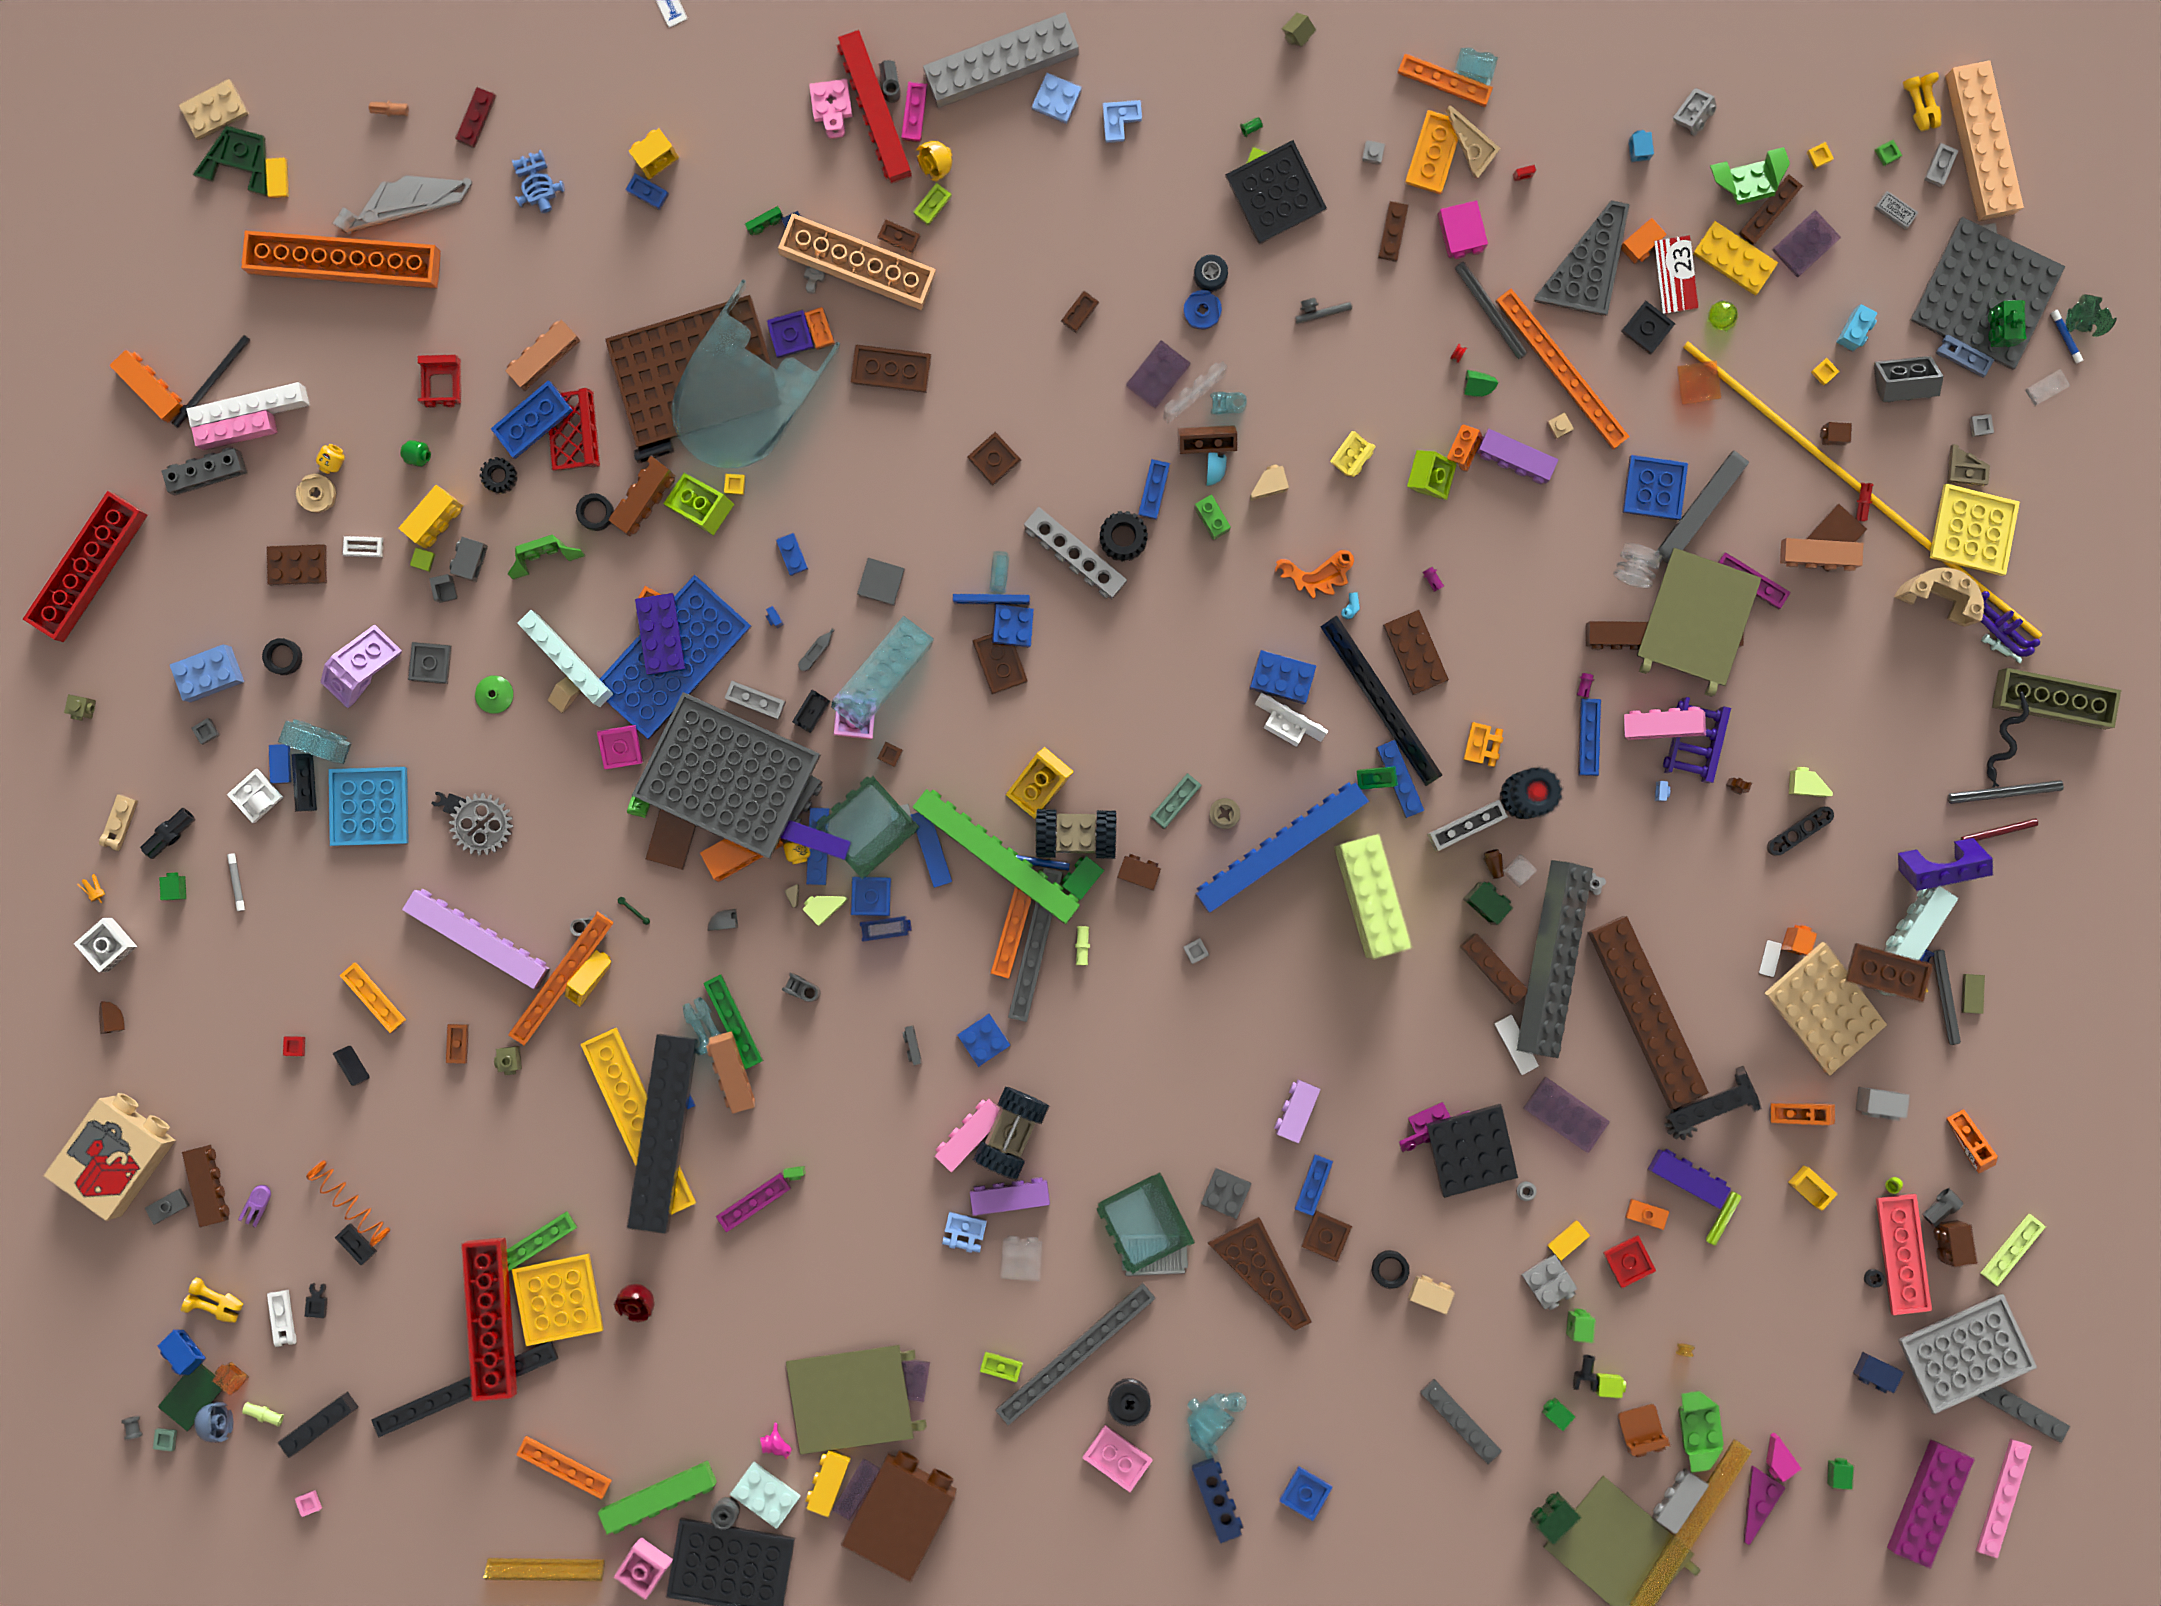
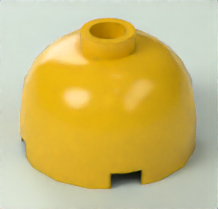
[916,141,952,181]

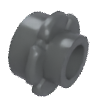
[1300,298,1319,313]

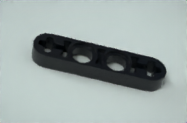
[1767,807,1834,856]

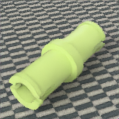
[1075,926,1090,965]
[242,1402,284,1427]

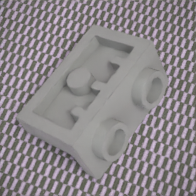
[1673,88,1716,136]

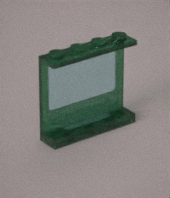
[816,776,920,879]
[1096,1172,1195,1274]

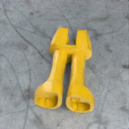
[1903,72,1941,131]
[181,1277,243,1323]

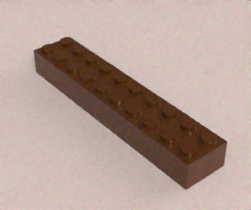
[1588,916,1709,1109]

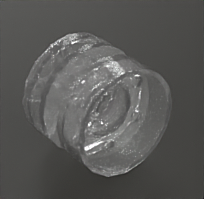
[1613,543,1663,589]

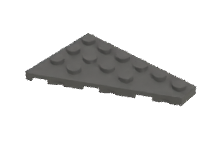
[1534,200,1630,316]

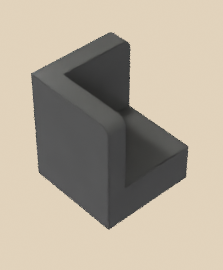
[429,574,457,603]

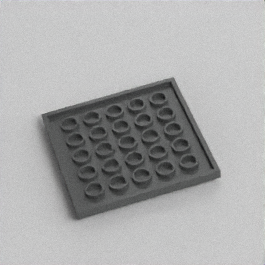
[1910,217,2066,370]

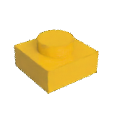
[1806,142,1834,169]
[1811,358,1840,386]
[724,474,746,495]

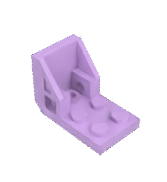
[320,625,402,708]

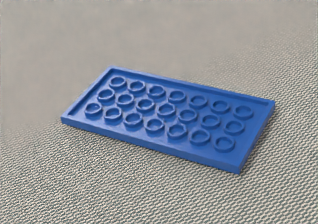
[600,575,752,739]

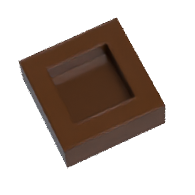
[877,742,903,767]

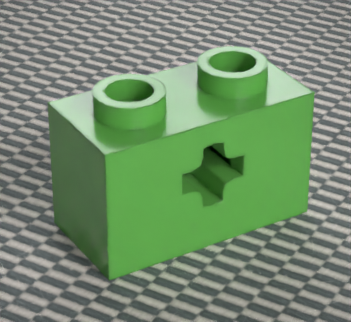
[1194,494,1231,540]
[1566,1309,1596,1343]

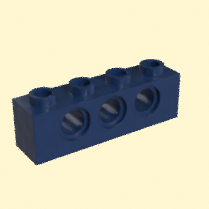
[1192,1457,1244,1544]

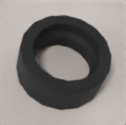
[576,493,614,531]
[262,638,302,675]
[1371,1250,1410,1289]

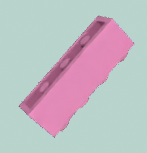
[191,410,277,450]
[1624,707,1706,740]
[935,1099,1000,1172]

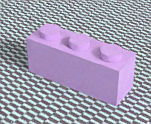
[1274,1079,1321,1143]

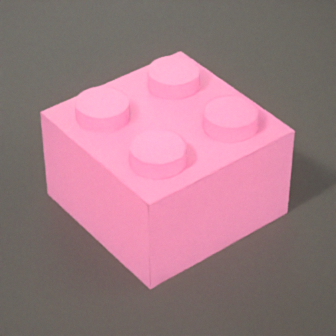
[614,1538,673,1600]

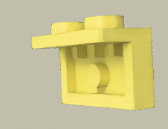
[1330,431,1376,477]

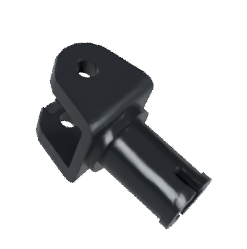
[1573,1355,1598,1392]

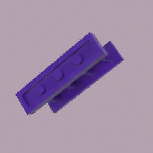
[1663,697,1731,784]

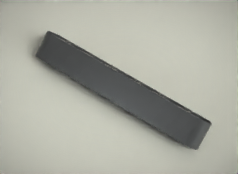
[1655,450,1749,564]

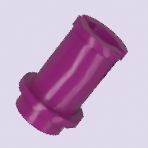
[1423,566,1444,592]
[1577,673,1595,698]

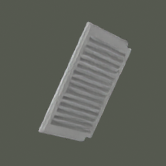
[1121,1232,1188,1276]

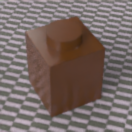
[1820,422,1852,446]

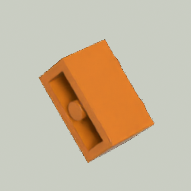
[1621,218,1667,264]
[1781,925,1817,956]

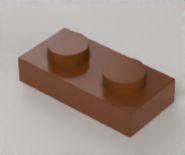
[446,1024,469,1064]

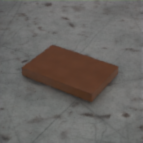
[1806,504,1867,572]
[972,633,1028,695]
[646,809,696,870]

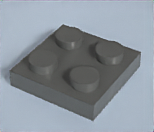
[1201,1168,1252,1219]

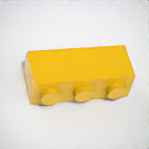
[805,1450,851,1517]

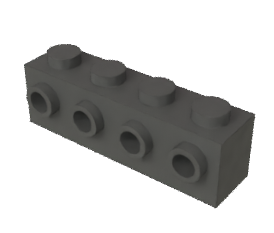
[161,447,247,496]

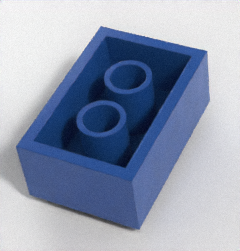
[1249,650,1316,704]

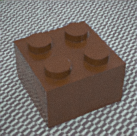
[1934,1220,1978,1267]

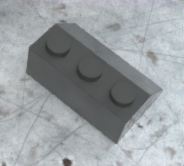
[1874,356,1944,402]

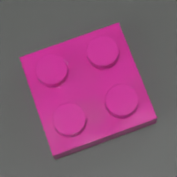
[597,725,643,769]

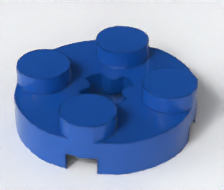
[1183,290,1222,329]

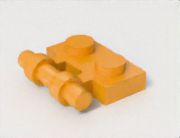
[1463,722,1504,767]

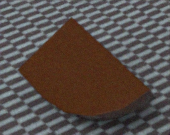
[99,1001,125,1034]

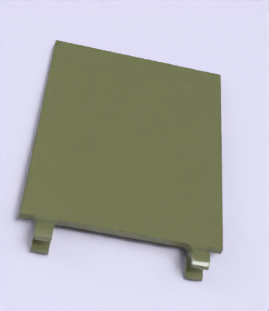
[1637,548,1761,697]
[786,1345,927,1454]
[1544,1475,1701,1606]

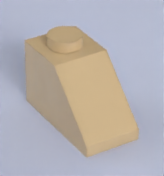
[1250,465,1289,501]

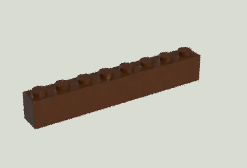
[1586,621,1744,650]

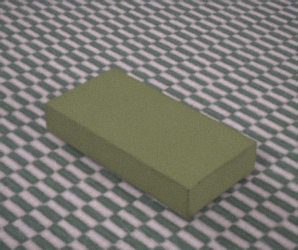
[1962,974,1985,1014]

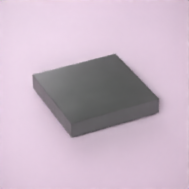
[857,558,905,605]
[408,642,452,684]

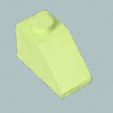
[1789,767,1833,797]
[803,896,848,926]

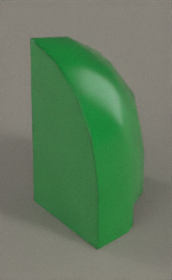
[1464,370,1499,397]

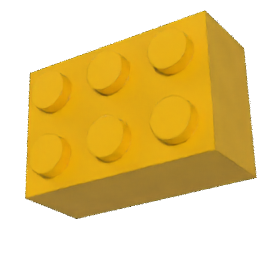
[398,485,463,549]

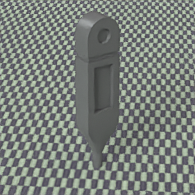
[798,628,835,671]

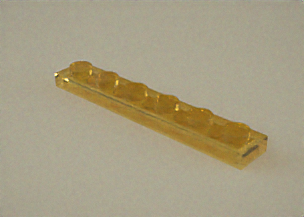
[484,1558,605,1581]

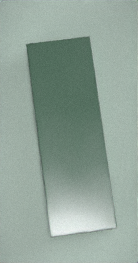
[1150,773,1202,829]

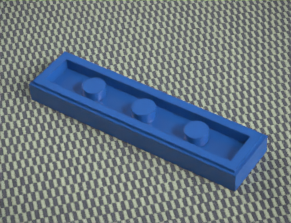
[953,594,1030,605]
[1578,699,1601,776]
[911,813,952,888]

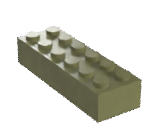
[1992,668,2121,730]

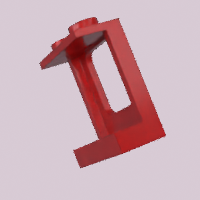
[417,355,461,408]

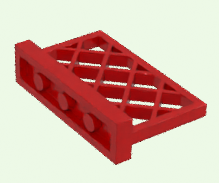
[549,388,600,471]

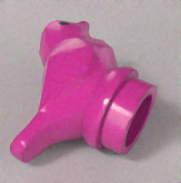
[760,1423,792,1460]

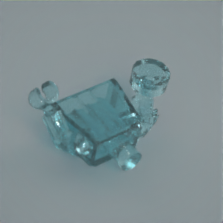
[1187,1392,1246,1459]

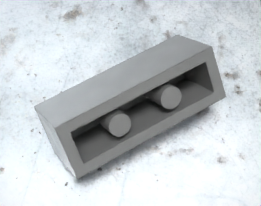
[1653,1468,1709,1534]

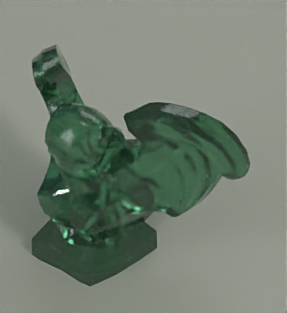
[2066,294,2117,337]

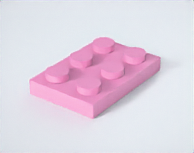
[1083,1425,1153,1492]

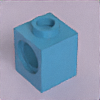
[1628,130,1654,162]

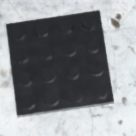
[1225,140,1327,244]
[1426,1104,1518,1198]

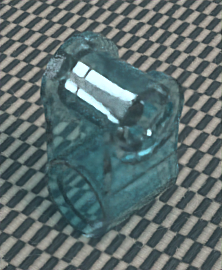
[1210,392,1247,414]

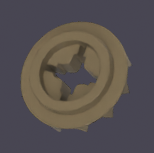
[1210,798,1240,829]

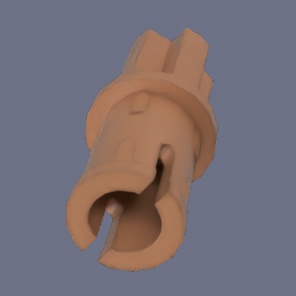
[369,101,409,117]

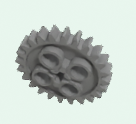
[449,793,513,855]

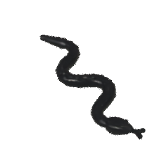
[1987,692,2029,788]

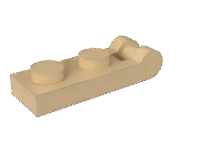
[99,794,138,851]

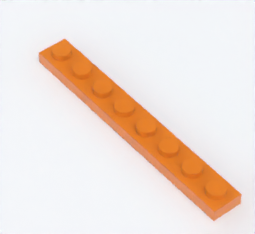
[508,911,614,1046]

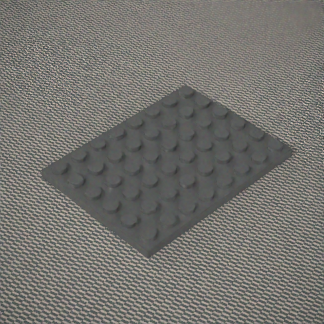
[632,692,821,859]

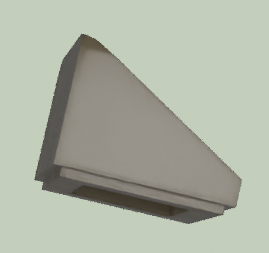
[785,884,799,908]

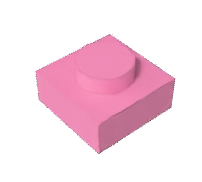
[295,1490,322,1517]

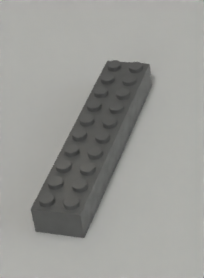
[1517,860,1593,1058]

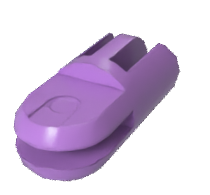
[238,1185,271,1227]

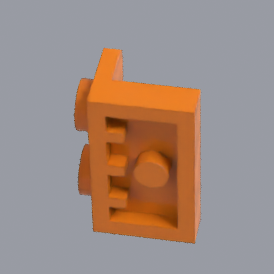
[1447,424,1483,472]

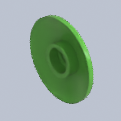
[475,675,514,714]

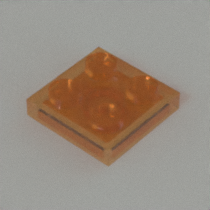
[1677,360,1721,405]

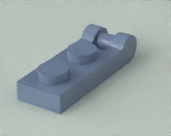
[1936,335,1994,377]

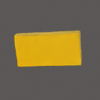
[266,158,289,198]
[1547,1220,1590,1261]

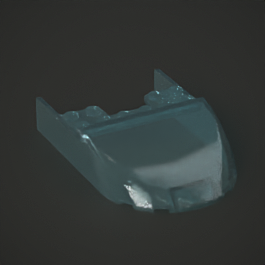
[672,279,840,468]

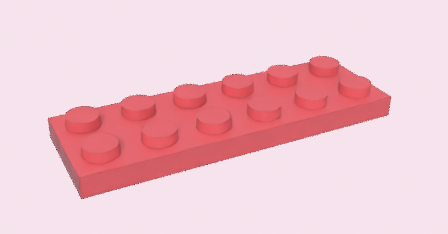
[1876,1194,1932,1315]

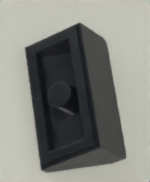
[634,439,674,463]
[333,1046,370,1086]

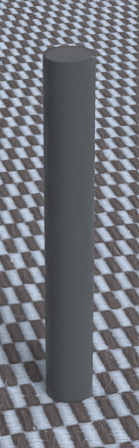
[1295,302,1352,324]

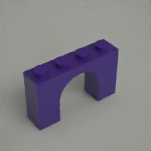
[1898,838,1993,891]

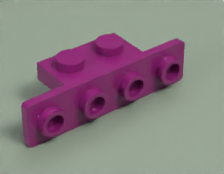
[1399,1102,1470,1152]

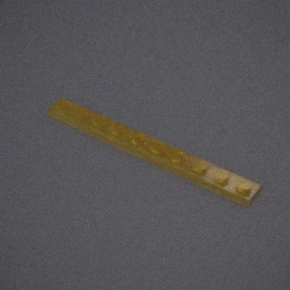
[1629,1439,1752,1606]

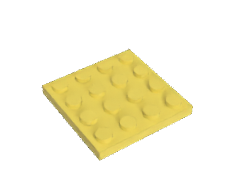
[1929,484,2020,576]

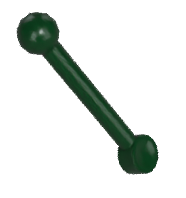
[618,897,650,925]

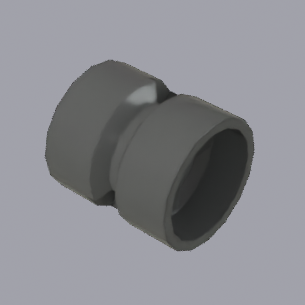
[711,1497,740,1529]

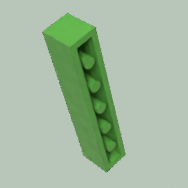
[598,1460,717,1534]

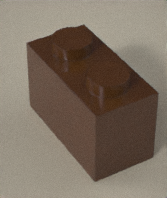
[1117,854,1161,890]

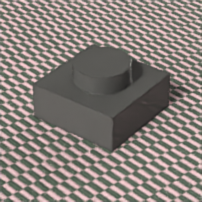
[192,718,220,745]

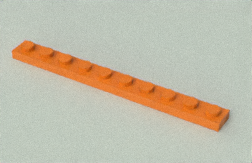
[1495,288,1630,450]

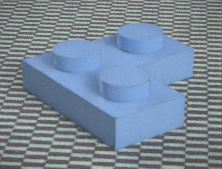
[1103,100,1142,143]

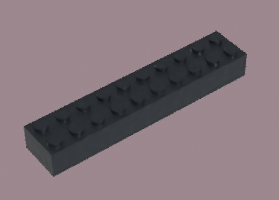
[627,1033,698,1234]

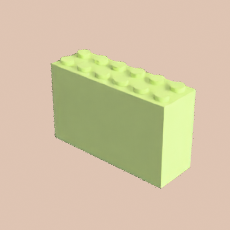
[1334,834,1411,959]

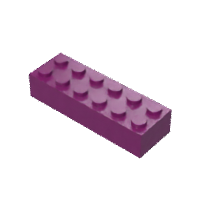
[1887,1439,1975,1569]

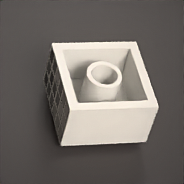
[74,918,137,973]

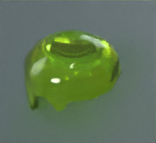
[1708,301,1738,331]

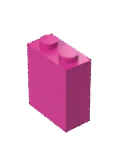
[1438,200,1488,259]

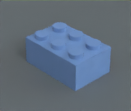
[170,644,244,702]

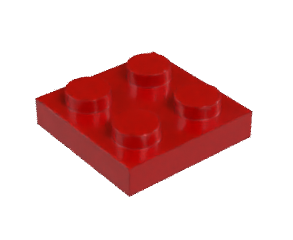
[1603,1235,1656,1288]

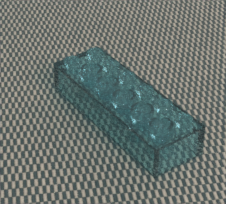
[831,616,934,730]

